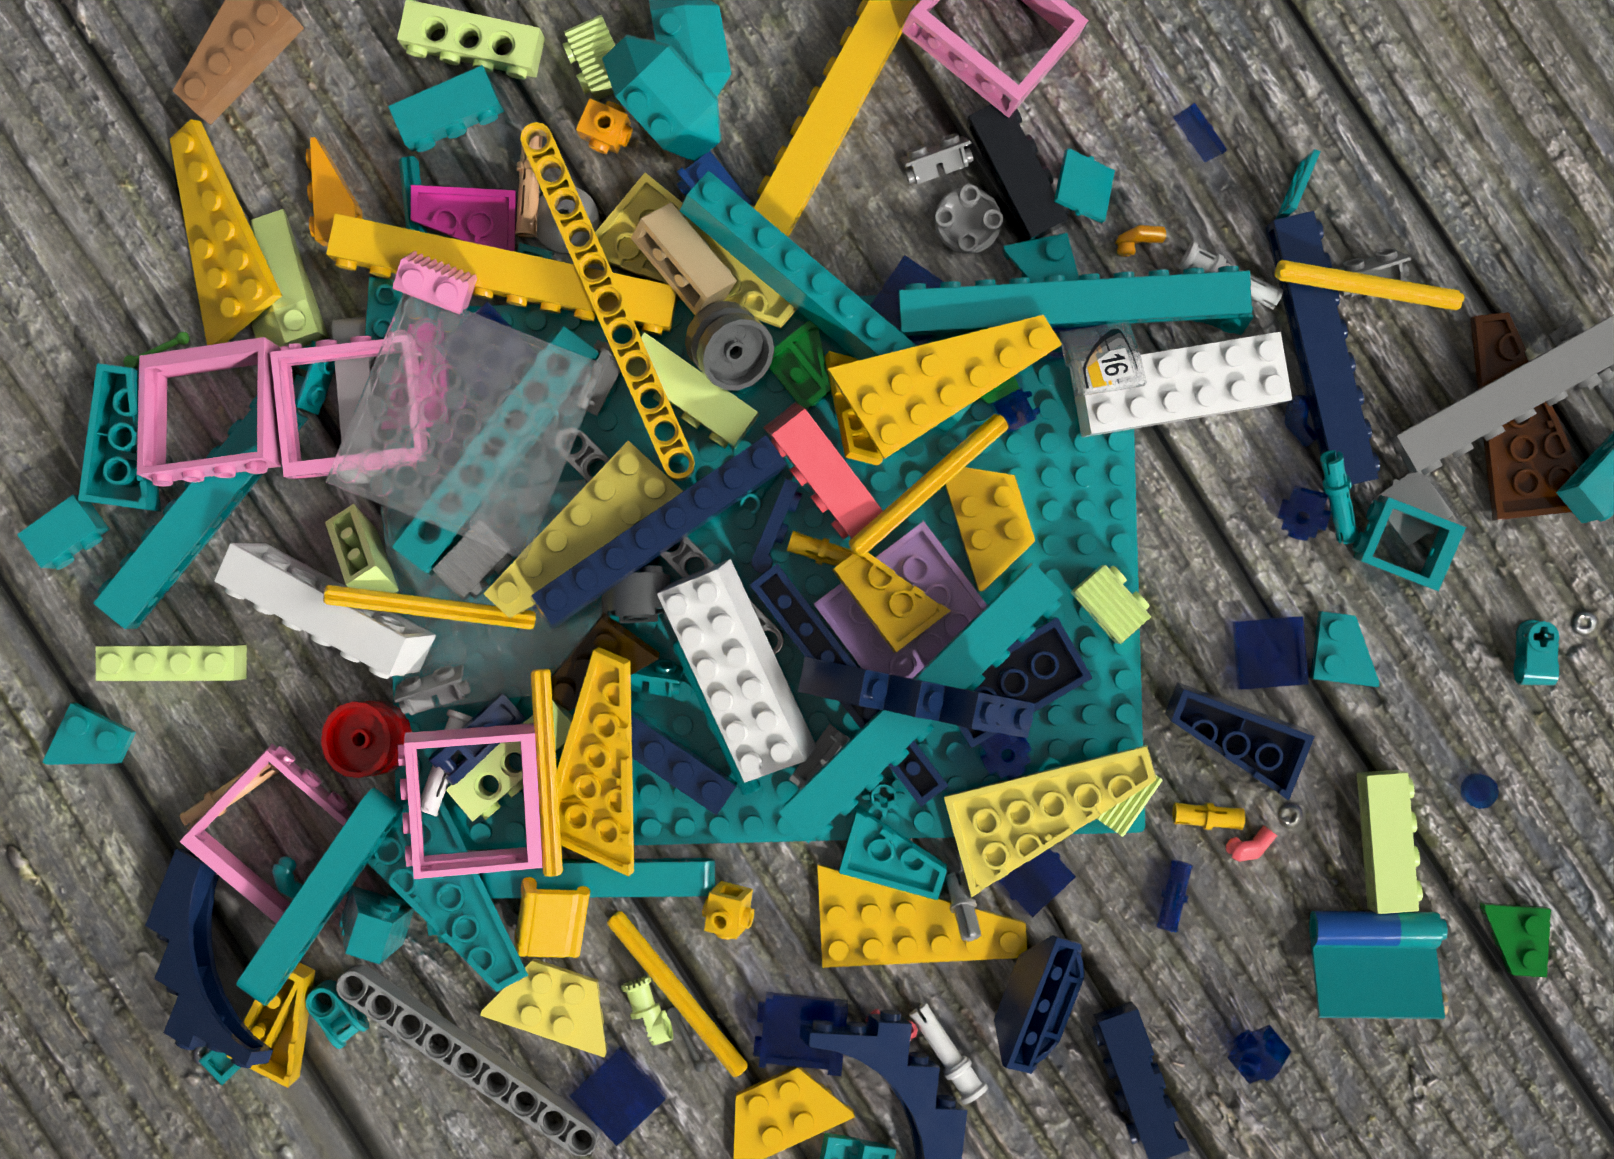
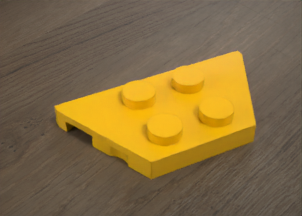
[945,467,1035,592]
[734,1065,855,1159]

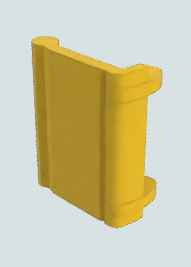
[514,877,590,958]

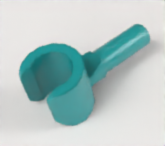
[740,474,779,514]

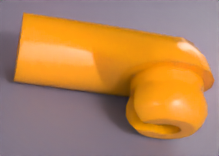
[1115,225,1166,257]

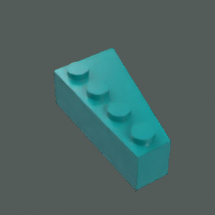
[78,363,161,512]

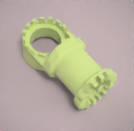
[621,976,673,1046]

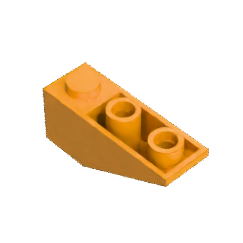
[306,137,363,246]

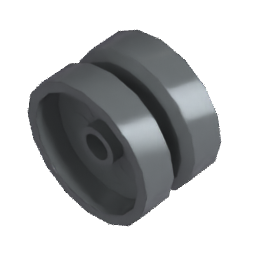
[685,301,774,390]

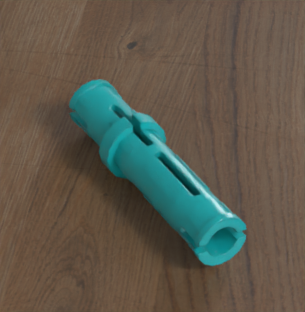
[1320,450,1358,544]

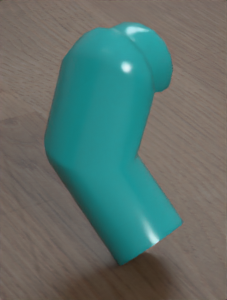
[272,856,303,899]

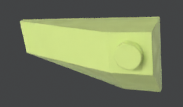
[251,209,329,347]

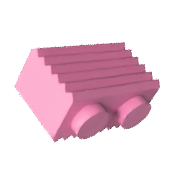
[393,251,477,315]

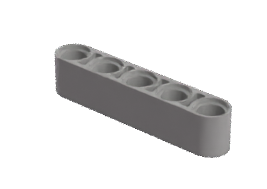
[332,316,386,485]

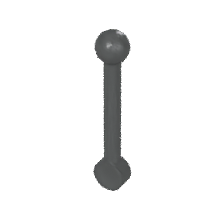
[667,1006,707,1072]

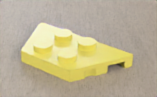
[480,958,608,1058]

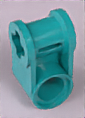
[1513,619,1559,686]
[306,980,370,1049]

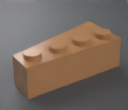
[173,0,304,125]

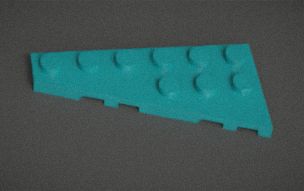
[368,796,529,992]

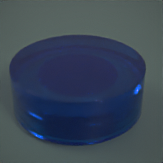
[1460,773,1499,809]

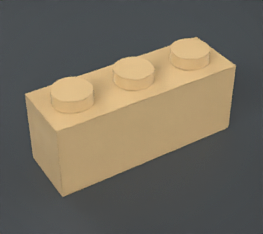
[631,203,737,315]

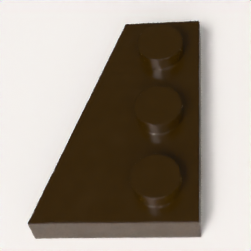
[551,613,660,711]

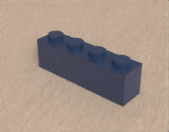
[631,710,738,816]

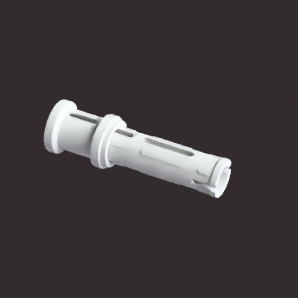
[1179,241,1283,310]
[420,709,473,817]
[909,1002,988,1105]

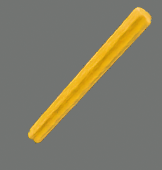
[1274,260,1465,310]
[849,414,1009,556]
[323,585,536,629]
[531,669,563,877]
[607,911,748,1078]

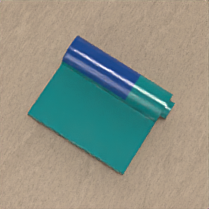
[1309,911,1448,1019]

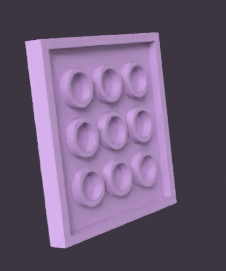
[814,521,987,679]

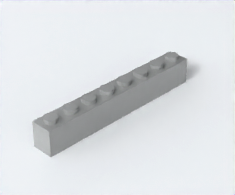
[1390,314,1614,475]

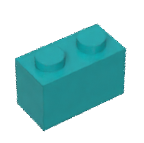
[17,494,110,570]

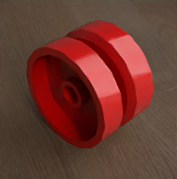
[321,700,412,778]

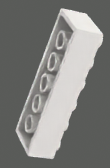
[1070,332,1292,438]
[214,543,436,679]
[657,559,816,783]

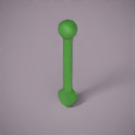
[123,332,190,369]

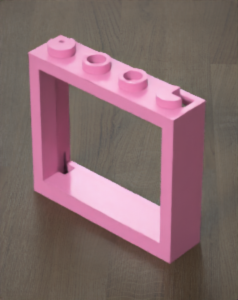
[902,0,1089,118]
[270,332,430,480]
[137,337,282,486]
[398,723,543,879]
[180,744,352,924]

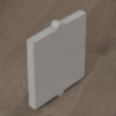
[1372,470,1454,547]

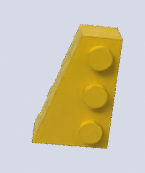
[226,962,316,1088]

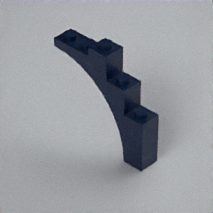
[798,657,1035,738]
[145,849,273,1068]
[799,1009,968,1159]

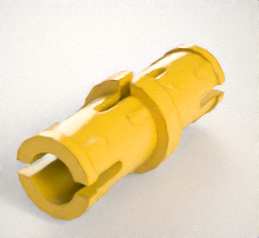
[787,530,854,566]
[1172,802,1245,830]

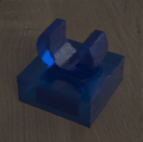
[993,388,1040,434]

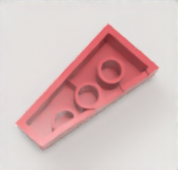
[763,402,883,540]

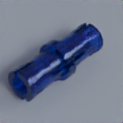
[1156,859,1194,932]

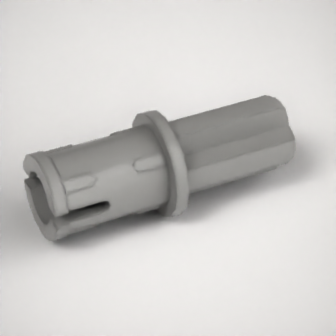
[945,871,981,942]

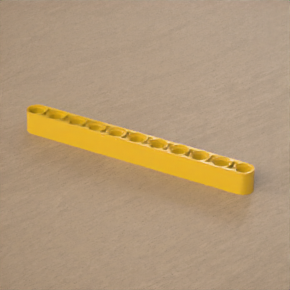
[520,122,695,481]

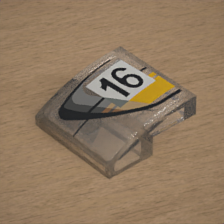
[1060,322,1147,397]

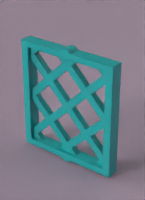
[1276,149,1321,219]

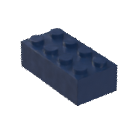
[957,617,1092,748]

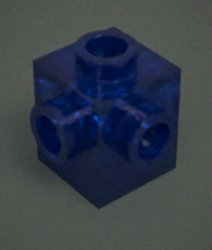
[1278,485,1331,541]
[980,733,1032,780]
[1227,1024,1291,1084]

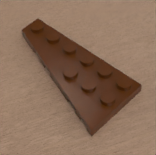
[1470,312,1578,521]

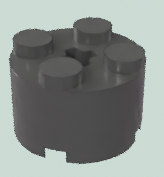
[601,566,670,623]

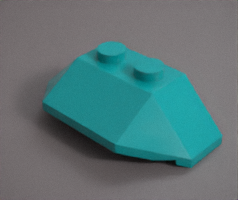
[649,0,732,97]
[602,35,722,162]

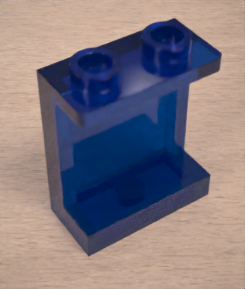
[753,992,848,1076]

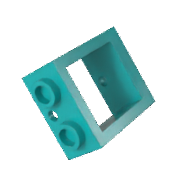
[1352,495,1466,592]

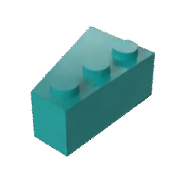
[339,885,414,964]

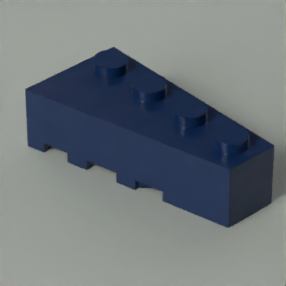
[1165,682,1315,800]
[1091,1001,1190,1159]

